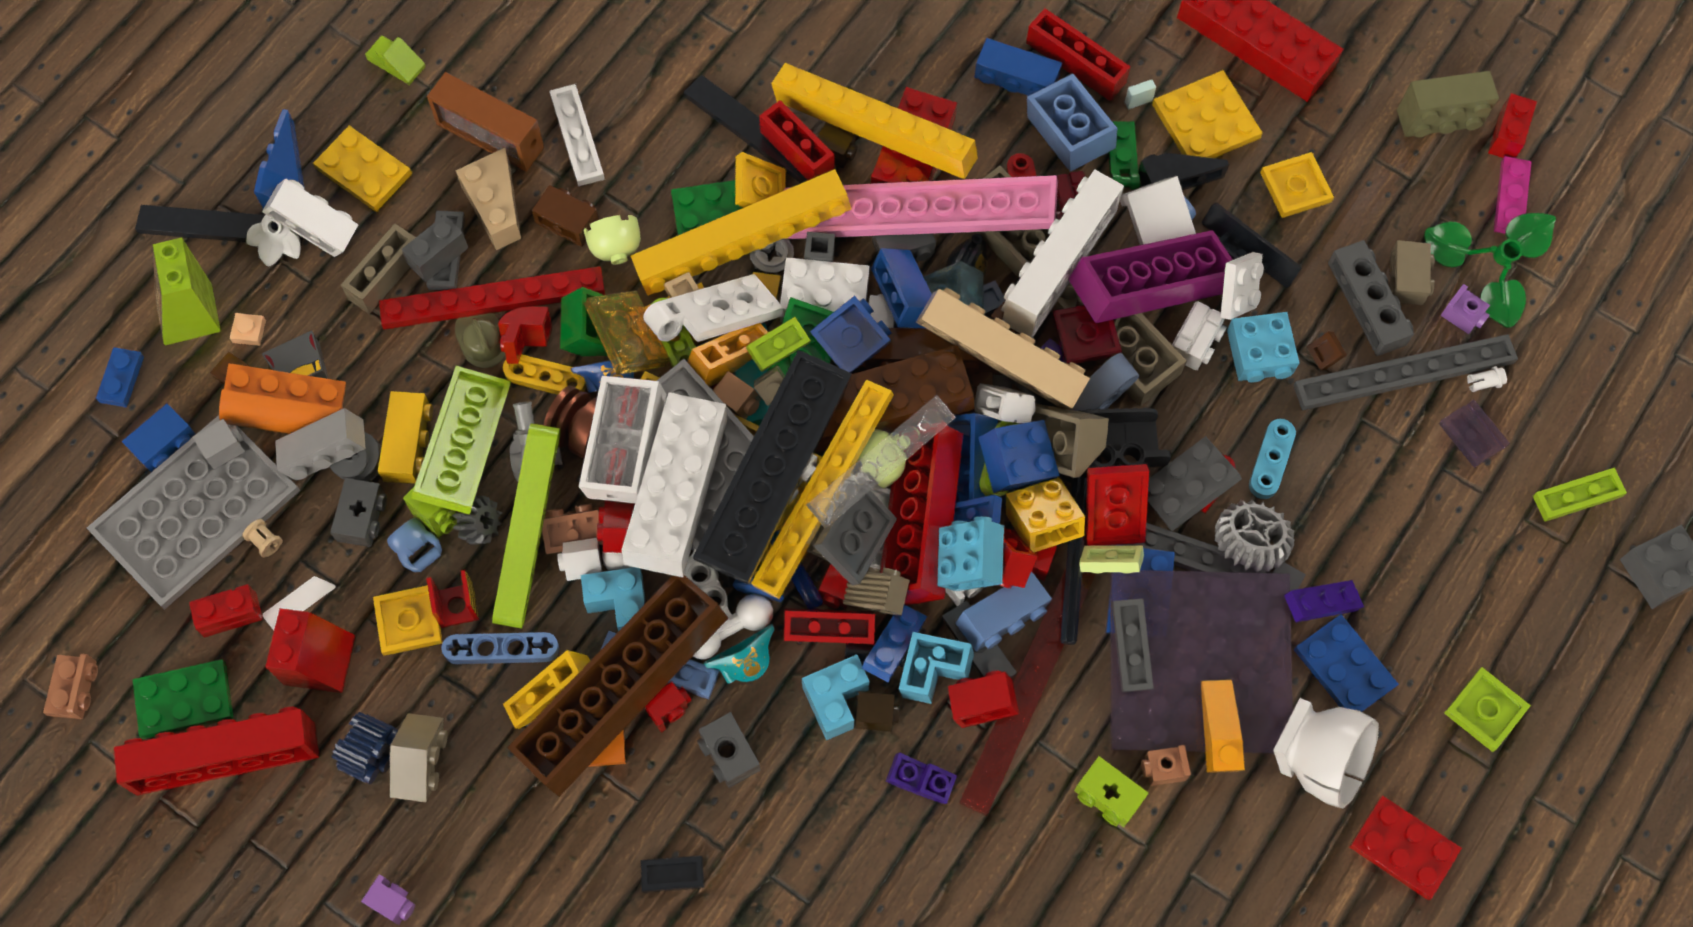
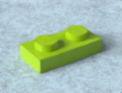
[746,317,811,372]

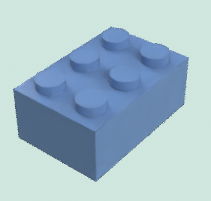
[1027,74,1117,172]

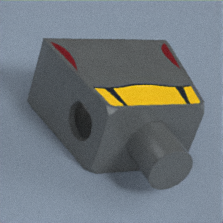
[262,331,329,379]

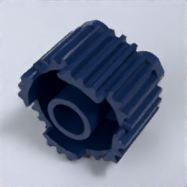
[332,712,398,785]

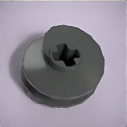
[330,432,382,482]

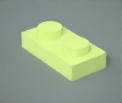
[1079,546,1144,574]

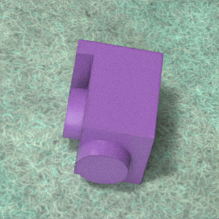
[1440,284,1490,334]
[361,874,415,925]

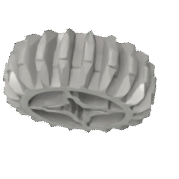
[1215,499,1295,573]

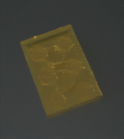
[584,290,670,375]

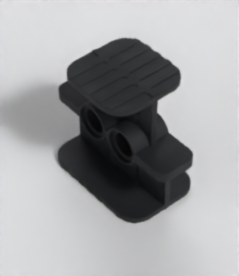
[1079,408,1171,500]

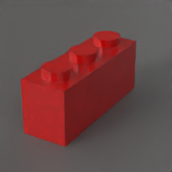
[759,100,834,180]
[783,608,875,644]

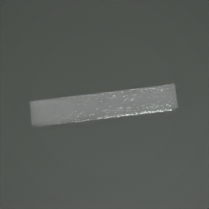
[806,395,955,528]

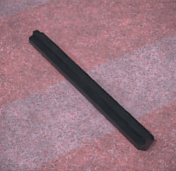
[1060,477,1087,645]

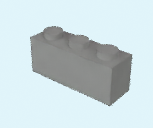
[275,408,366,481]

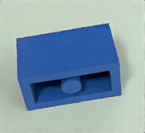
[122,404,196,472]

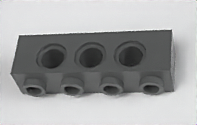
[1328,240,1414,356]

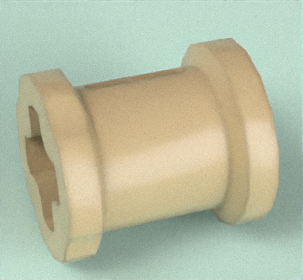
[242,519,283,558]

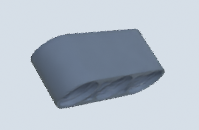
[1070,353,1139,411]

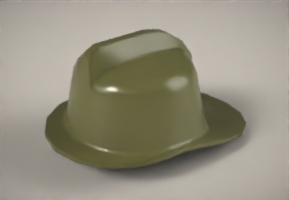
[455,313,505,368]

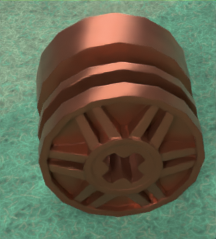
[543,386,597,459]

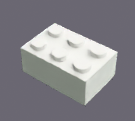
[780,257,869,322]

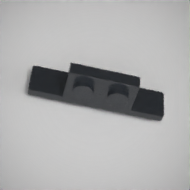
[1202,203,1302,288]

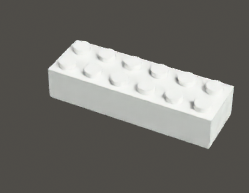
[1001,169,1124,338]
[622,392,727,577]

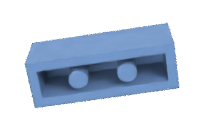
[955,571,1052,651]

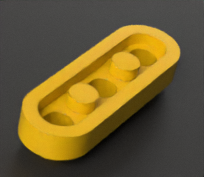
[503,355,586,395]

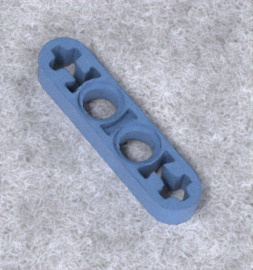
[441,632,560,664]

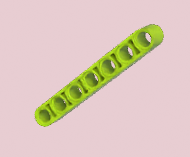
[492,423,560,629]

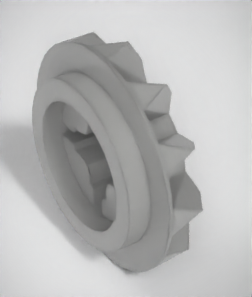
[750,238,794,275]

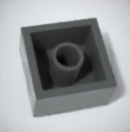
[1620,524,1693,609]

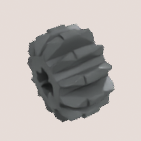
[452,495,503,545]

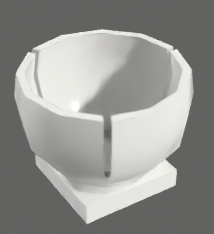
[1273,698,1379,809]

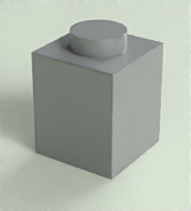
[193,419,245,470]

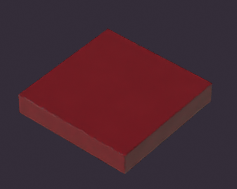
[1052,305,1122,364]

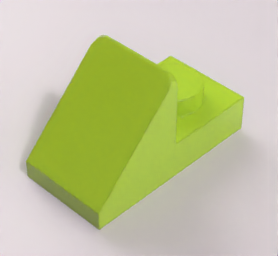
[365,35,426,85]

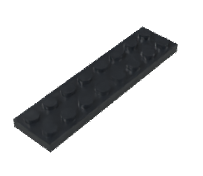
[693,350,852,585]

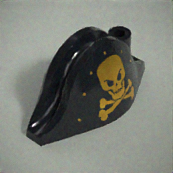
[945,234,987,295]

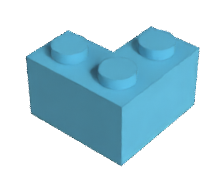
[581,567,646,631]
[899,632,974,704]
[802,655,869,741]

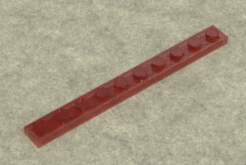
[960,542,1096,816]

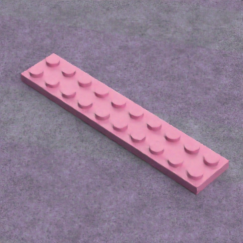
[785,175,1058,239]

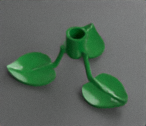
[1424,213,1556,328]

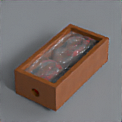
[427,72,544,172]

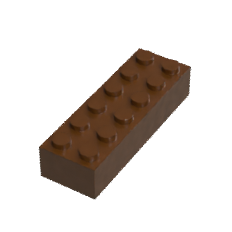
[814,345,975,454]

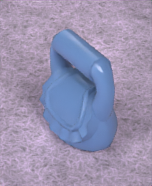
[387,518,442,572]

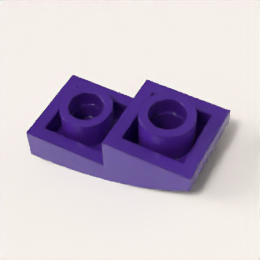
[885,752,957,804]

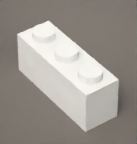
[262,179,359,257]

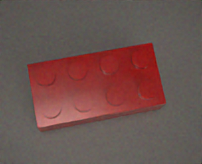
[871,87,957,184]

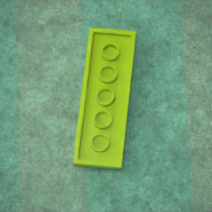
[411,366,511,515]

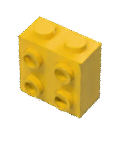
[1006,477,1085,552]

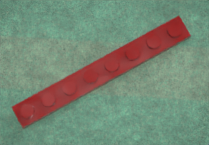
[379,266,605,330]

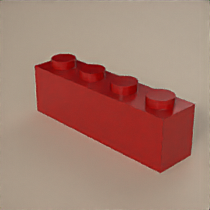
[1026,8,1131,101]

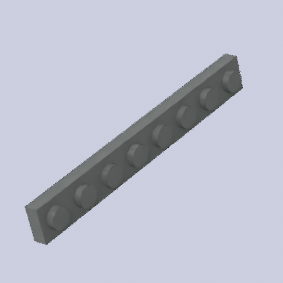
[1293,334,1518,411]

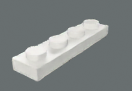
[550,84,605,187]

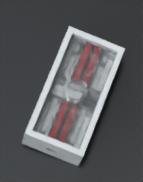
[579,376,667,503]

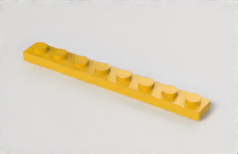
[751,380,894,599]

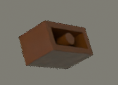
[532,185,599,247]

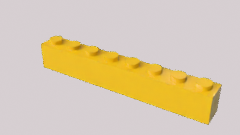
[771,63,978,180]
[631,169,851,295]

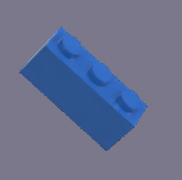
[974,38,1062,96]
[871,248,932,328]

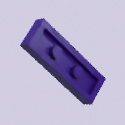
[1284,580,1364,622]

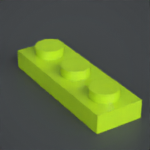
[1533,467,1627,522]

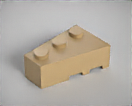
[456,148,521,250]

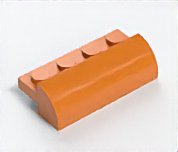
[219,363,347,434]

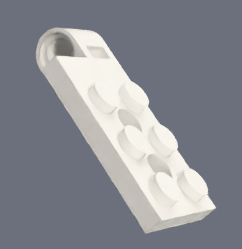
[643,274,784,342]

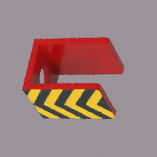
[426,570,479,628]

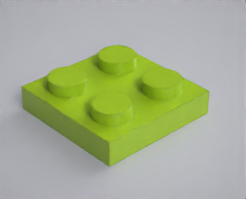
[1444,667,1531,752]

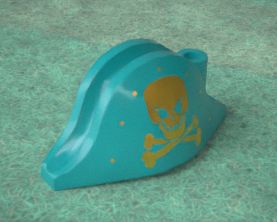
[704,624,774,684]

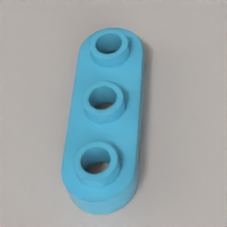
[1249,419,1296,499]

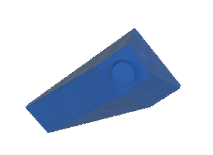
[254,109,305,209]
[942,413,998,503]

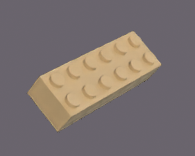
[916,288,1090,409]

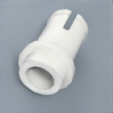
[1467,366,1507,392]

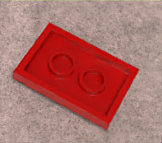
[1085,464,1149,546]
[1349,795,1462,901]

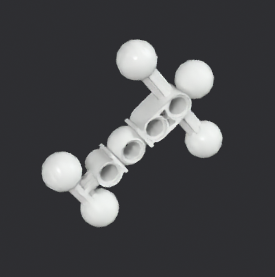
[602,546,773,660]

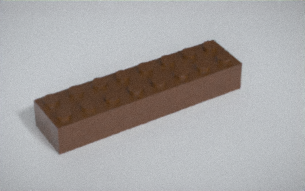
[507,575,729,797]

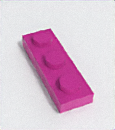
[1494,156,1531,234]

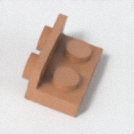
[542,503,603,554]
[43,654,98,719]

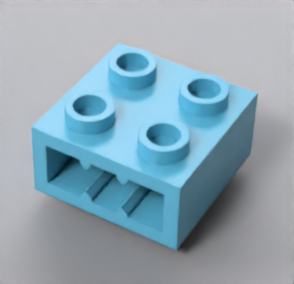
[1227,312,1299,382]
[937,516,1004,591]

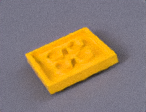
[1152,70,1263,158]

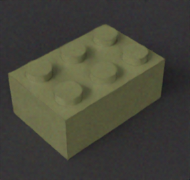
[1397,71,1499,138]

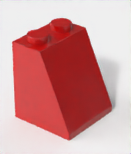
[265,608,355,693]

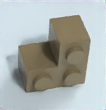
[390,713,448,802]

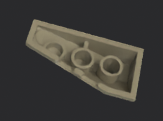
[1031,403,1108,478]

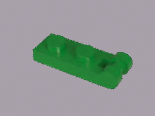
[1108,121,1140,190]

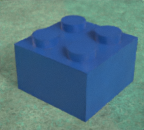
[978,420,1060,493]

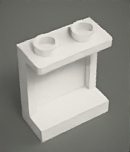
[1120,176,1196,245]

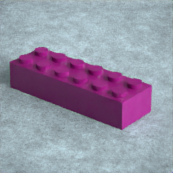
[1068,230,1232,323]

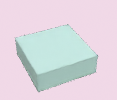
[1124,80,1156,110]

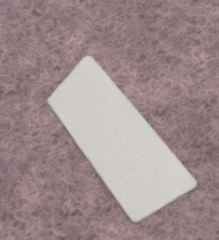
[262,576,336,631]

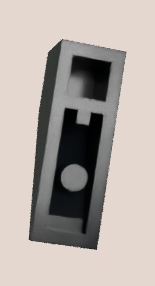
[1138,153,1229,191]

